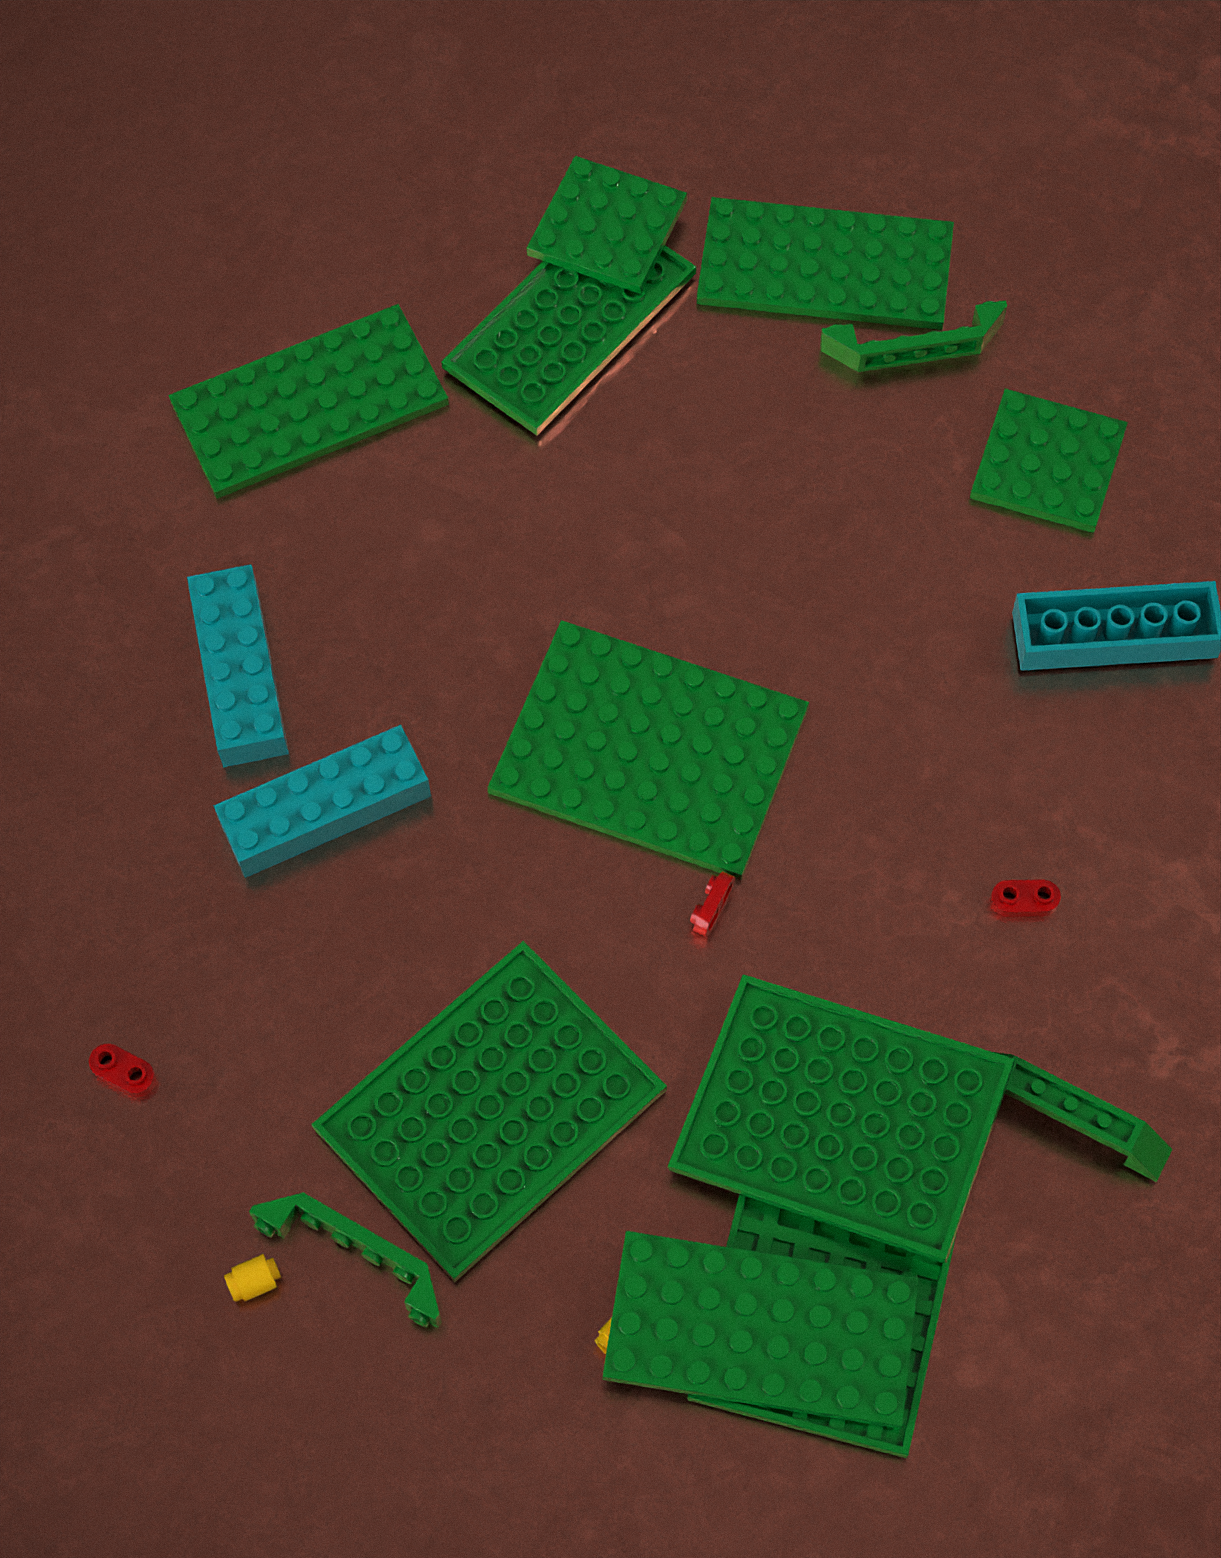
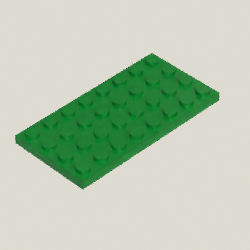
[696,197,954,330]
[441,245,697,435]
[168,304,449,499]
[602,1231,919,1429]

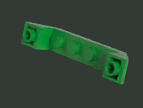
[820,300,1007,372]
[994,1052,1173,1182]
[249,1192,442,1328]

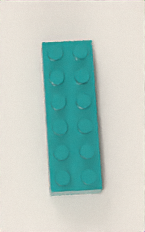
[187,564,289,768]
[1012,581,1221,671]
[213,725,431,878]

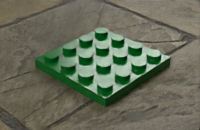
[526,156,687,294]
[970,389,1128,533]

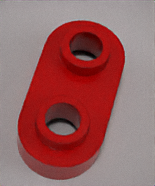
[690,871,735,937]
[990,879,1061,917]
[89,1044,156,1097]

